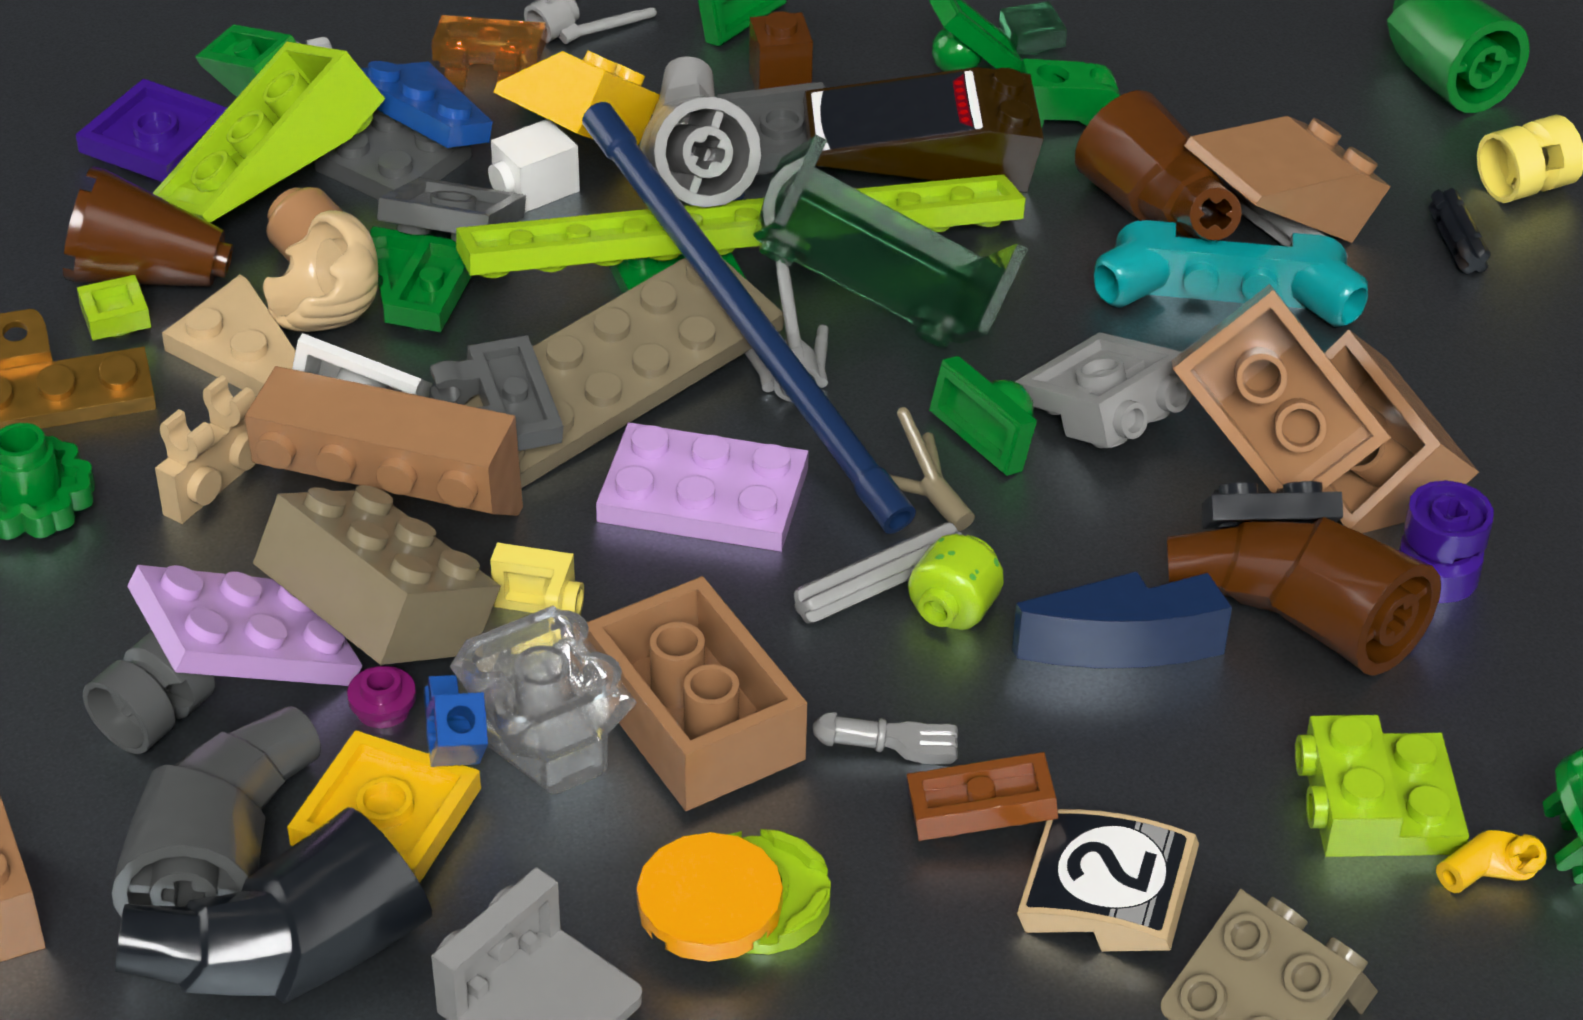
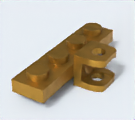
[0,309,156,429]

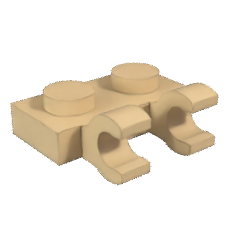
[155,375,256,524]

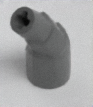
[112,706,321,918]

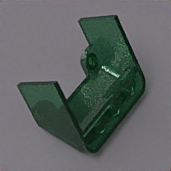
[753,135,1028,348]

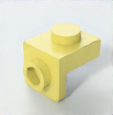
[490,542,584,643]

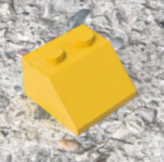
[493,50,660,145]

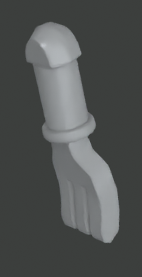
[812,713,958,765]

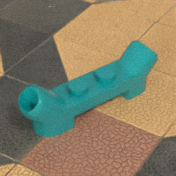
[1093,220,1368,328]

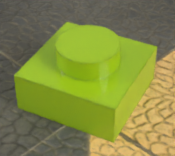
[77,275,151,341]

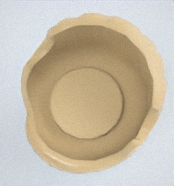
[263,210,378,332]

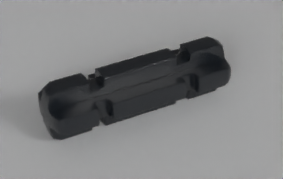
[1428,188,1491,274]

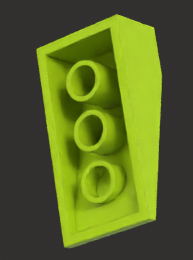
[153,42,385,223]

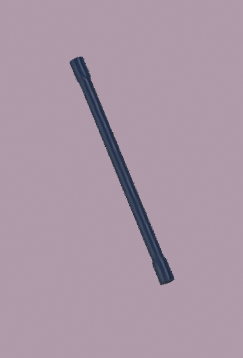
[582,102,916,534]

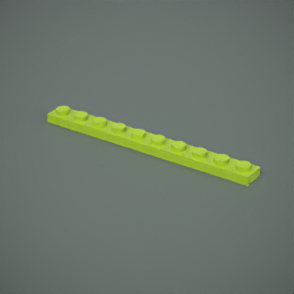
[456,174,1026,278]

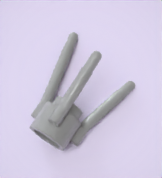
[524,0,657,44]
[745,250,829,402]

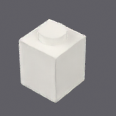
[488,119,580,213]

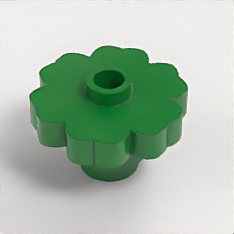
[0,423,95,540]

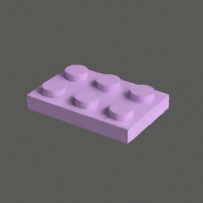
[596,422,809,552]
[127,565,362,686]

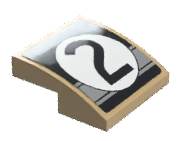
[1017,809,1199,952]

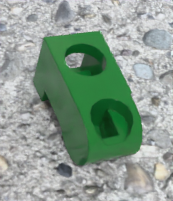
[1020,58,1121,127]

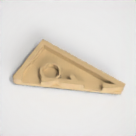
[162,275,296,396]

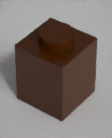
[749,11,813,90]

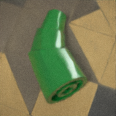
[1387,0,1530,113]

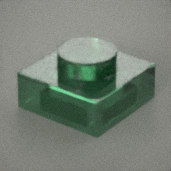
[999,1,1067,55]

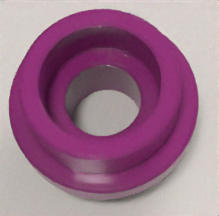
[347,666,416,729]

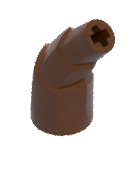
[1075,90,1242,240]
[1167,517,1441,676]

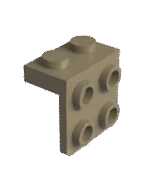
[1160,889,1378,1020]

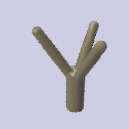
[889,407,975,532]

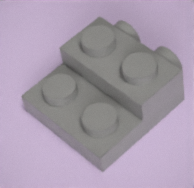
[1015,332,1193,448]

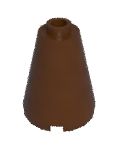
[63,166,233,287]

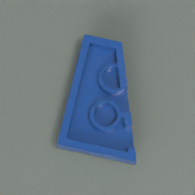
[361,61,493,148]

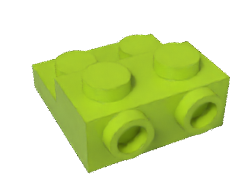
[1295,715,1469,857]

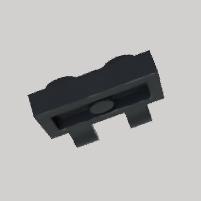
[1202,481,1343,530]

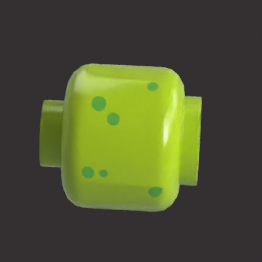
[908,534,1004,630]

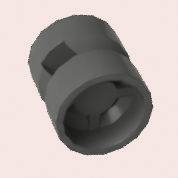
[82,630,216,754]

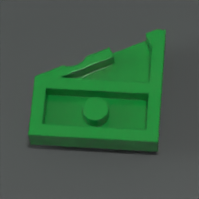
[370,226,472,332]

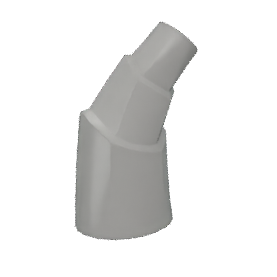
[640,56,761,207]

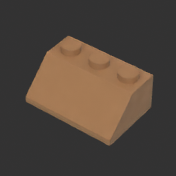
[1323,330,1479,534]

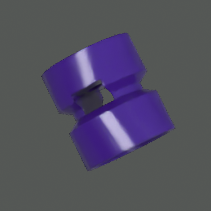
[1399,480,1494,604]

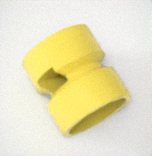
[1477,114,1583,203]

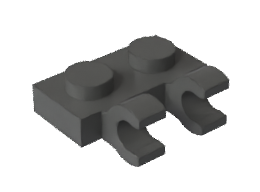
[430,335,564,451]

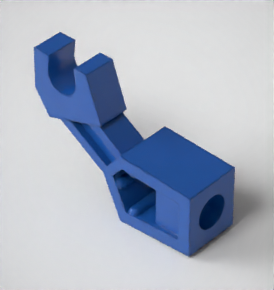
[423,675,488,767]

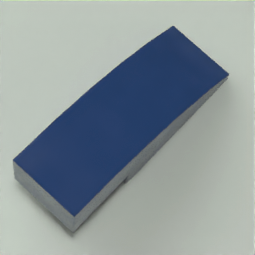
[1012,571,1232,669]

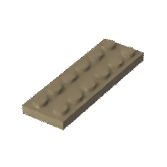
[464,258,784,489]

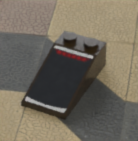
[803,67,1044,192]

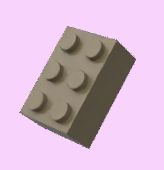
[253,485,501,665]

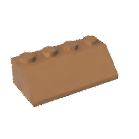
[244,366,523,516]

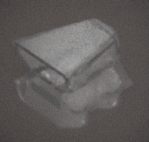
[450,605,637,794]

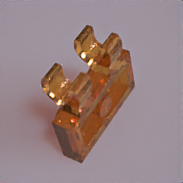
[431,15,546,95]

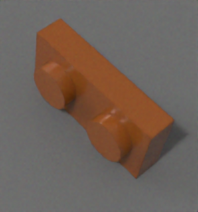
[907,752,1058,841]

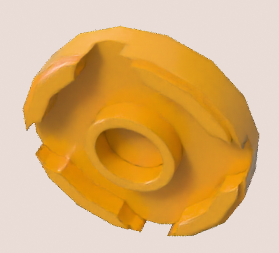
[637,832,783,962]

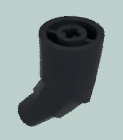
[115,807,432,1004]

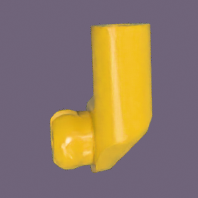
[1436,830,1547,893]

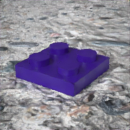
[76,79,228,182]

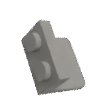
[431,867,642,1020]

